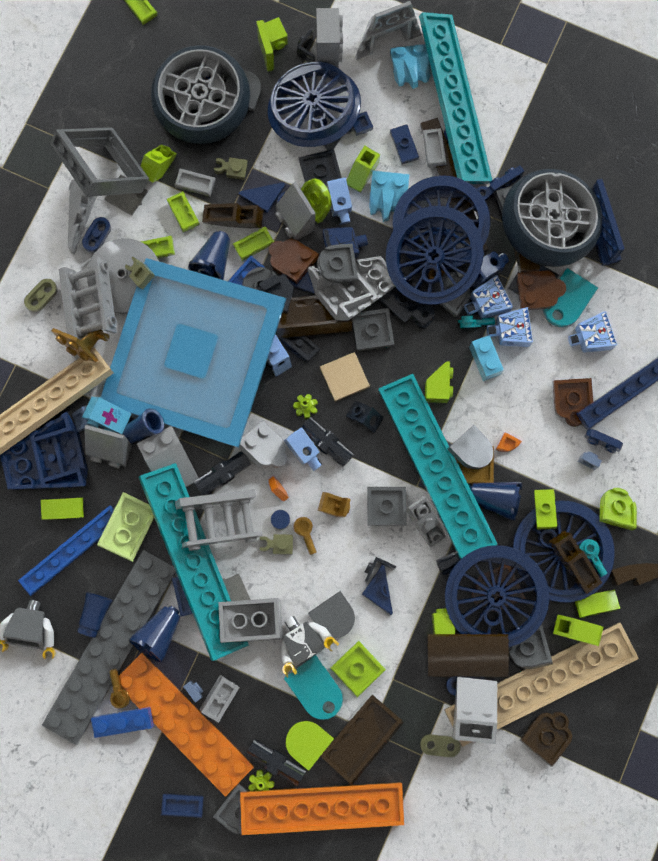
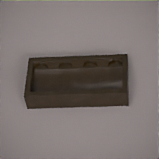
[276,296,353,338]
[428,634,509,677]
[320,694,404,785]

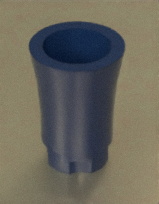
[122,408,164,444]
[78,592,113,638]

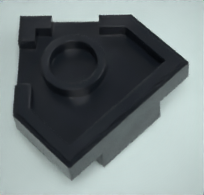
[256,274,294,314]

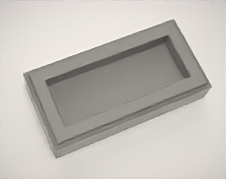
[422,128,446,167]
[175,169,216,197]

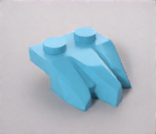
[390,44,431,89]
[369,171,410,222]

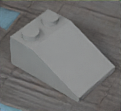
[275,181,316,241]
[84,425,133,469]
[137,426,199,487]
[219,598,283,643]

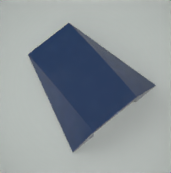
[0,412,88,490]

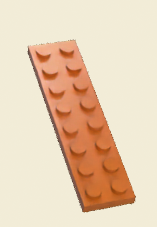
[119,653,254,797]
[240,782,404,835]

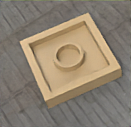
[320,352,370,402]

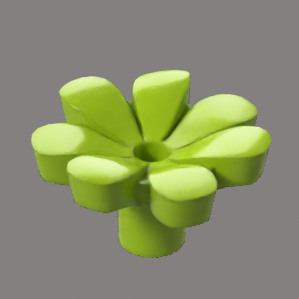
[293,394,318,419]
[248,770,275,791]

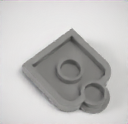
[239,421,287,468]

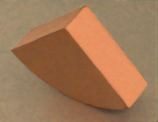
[496,432,522,452]
[268,476,289,501]

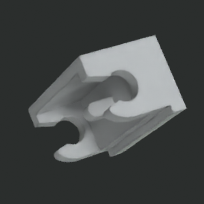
[199,675,239,723]

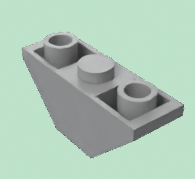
[406,496,446,548]

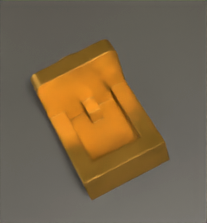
[317,492,351,517]

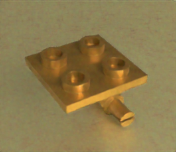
[51,328,110,363]

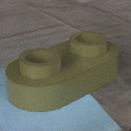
[24,279,58,312]
[420,734,461,757]

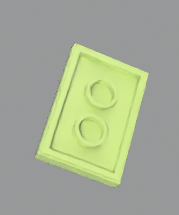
[97,492,154,562]

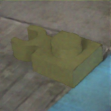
[214,157,248,180]
[125,257,155,289]
[259,534,293,555]

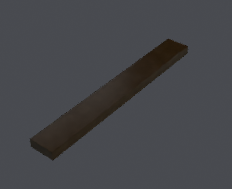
[420,117,488,252]

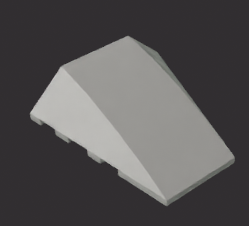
[355,1,422,60]
[308,256,396,320]

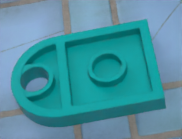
[543,268,598,327]
[284,655,343,720]

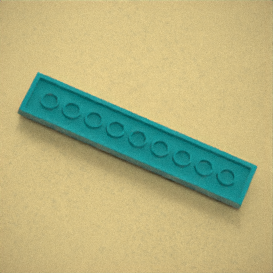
[419,12,492,184]
[378,374,498,560]
[139,463,249,661]

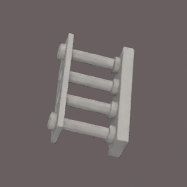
[59,257,117,340]
[175,489,263,551]

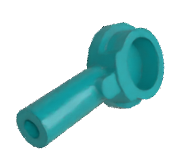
[458,316,495,328]
[579,539,608,577]

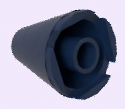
[188,231,230,280]
[469,482,522,521]
[129,605,181,663]

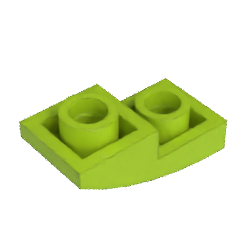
[41,498,84,519]
[575,590,620,618]

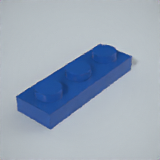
[91,707,154,738]

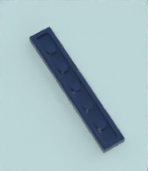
[576,357,658,430]

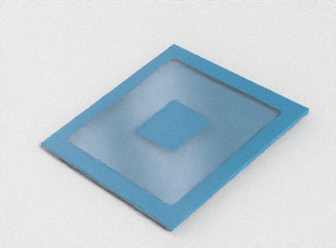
[100,258,286,448]

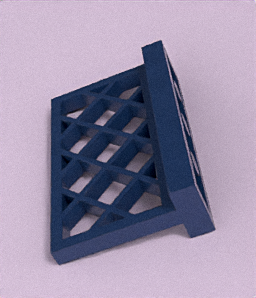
[592,179,625,266]

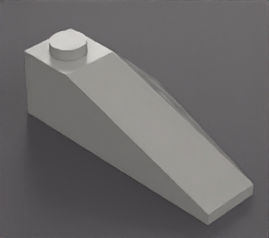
[68,173,97,254]

